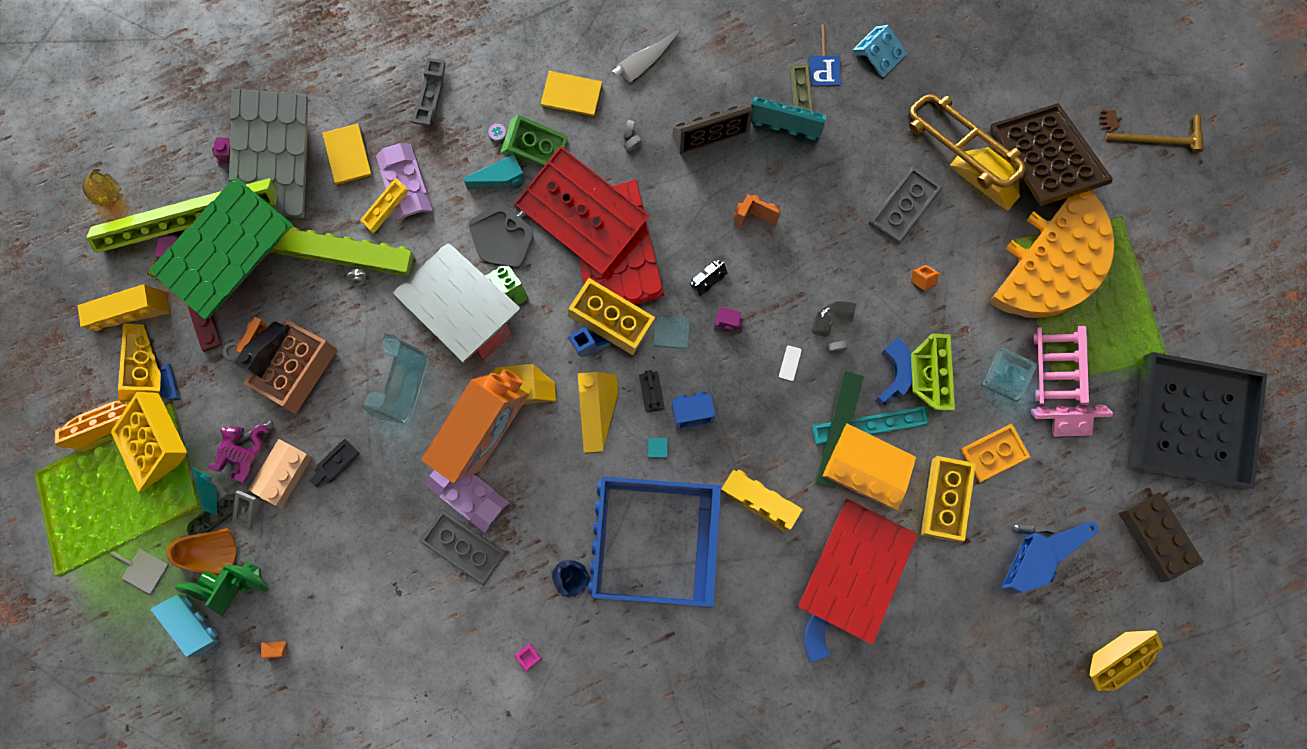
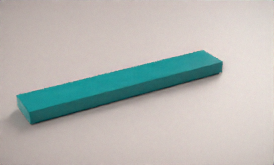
[812,406,929,445]

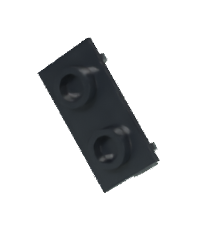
[690,260,728,296]
[639,370,665,412]

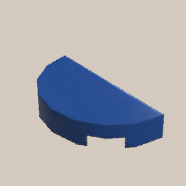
[159,363,181,401]

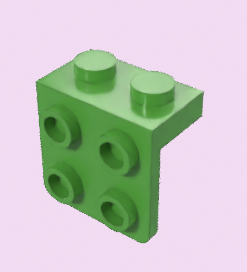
[485,265,529,306]

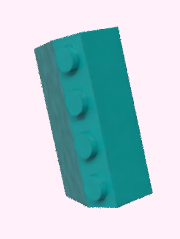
[751,96,826,140]

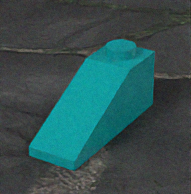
[463,155,525,188]

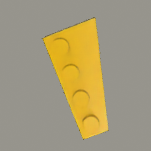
[77,284,170,332]
[721,470,803,533]

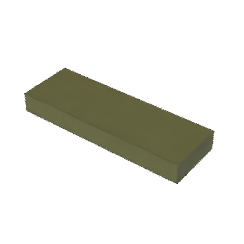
[790,64,813,111]

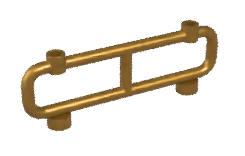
[909,94,1026,189]

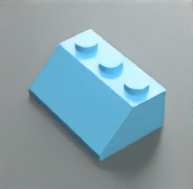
[150,594,220,657]

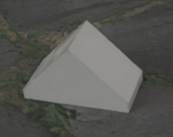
[232,490,264,529]

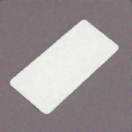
[779,345,802,381]

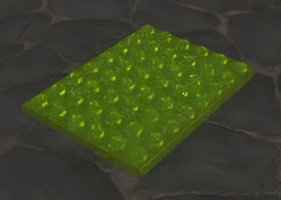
[1014,216,1167,383]
[34,403,202,578]

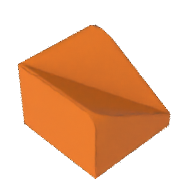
[911,265,940,290]
[261,641,287,658]

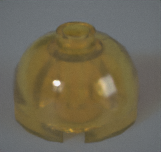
[82,169,123,207]

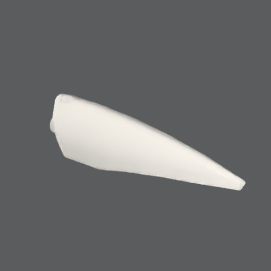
[612,29,679,83]

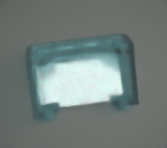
[363,334,428,424]

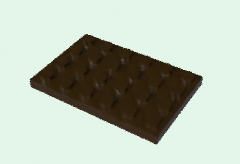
[990,103,1113,206]

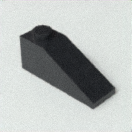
[234,321,290,378]

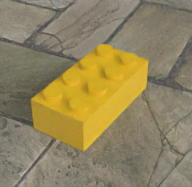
[568,278,655,355]
[920,456,976,543]

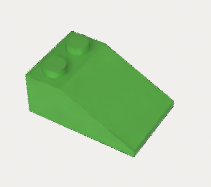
[500,115,568,167]

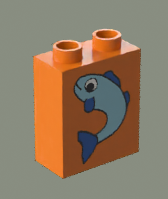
[421,370,529,483]

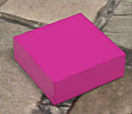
[514,643,542,672]

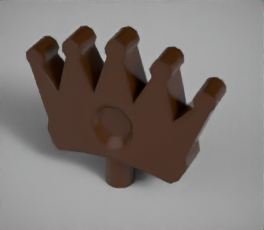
[1100,109,1122,133]

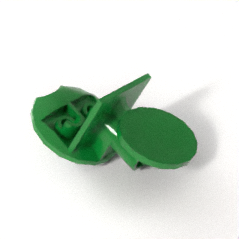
[175,562,269,617]

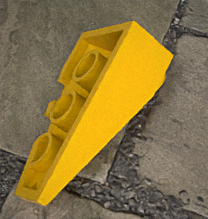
[118,324,161,401]
[578,372,618,453]

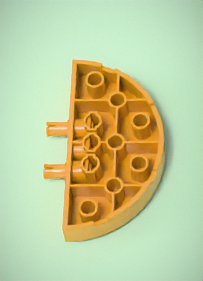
[988,190,1114,318]

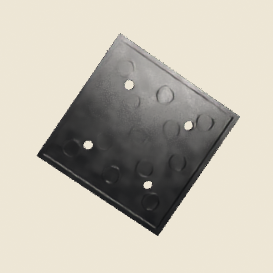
[1129,352,1267,490]

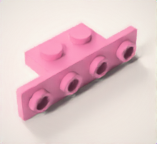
[1031,405,1113,437]

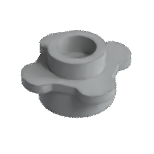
[347,269,368,285]

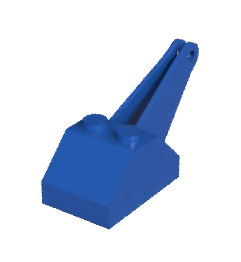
[1001,522,1099,594]

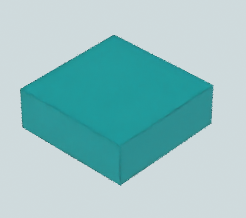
[648,438,668,458]

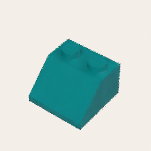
[168,465,217,516]

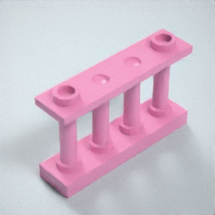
[1034,326,1089,406]

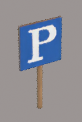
[809,24,841,86]

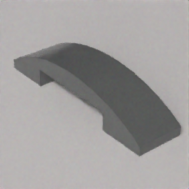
[411,57,446,126]

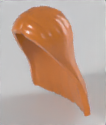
[166,528,237,576]

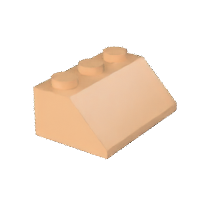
[248,439,313,508]

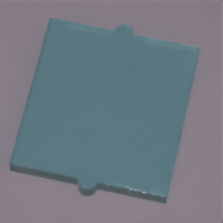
[653,315,690,349]

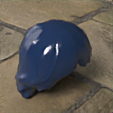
[552,560,590,598]

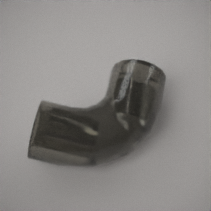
[811,301,856,337]

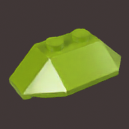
[911,334,955,411]

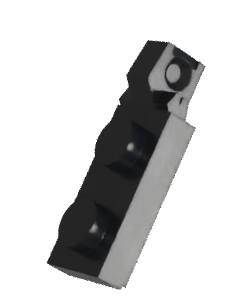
[309,439,359,487]

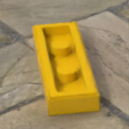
[360,178,410,233]

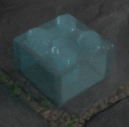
[981,347,1037,402]

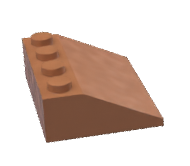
[243,320,338,415]

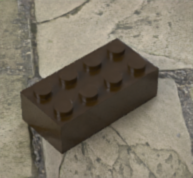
[1119,492,1204,582]

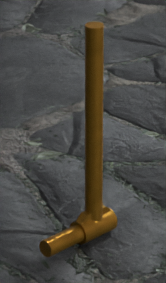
[1106,115,1203,153]

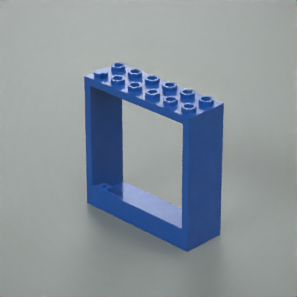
[588,477,721,608]

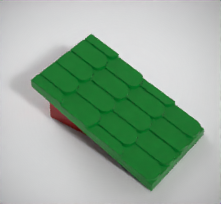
[149,178,294,319]

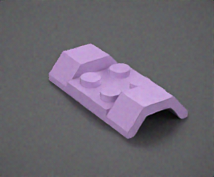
[376,143,433,223]
[425,470,510,534]

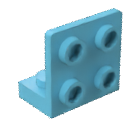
[853,25,907,77]

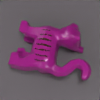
[208,425,269,483]

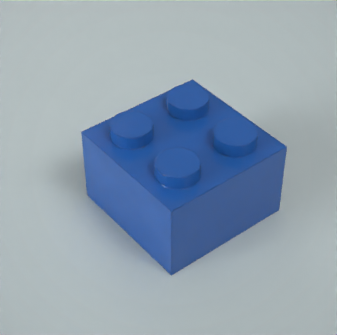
[672,392,715,430]

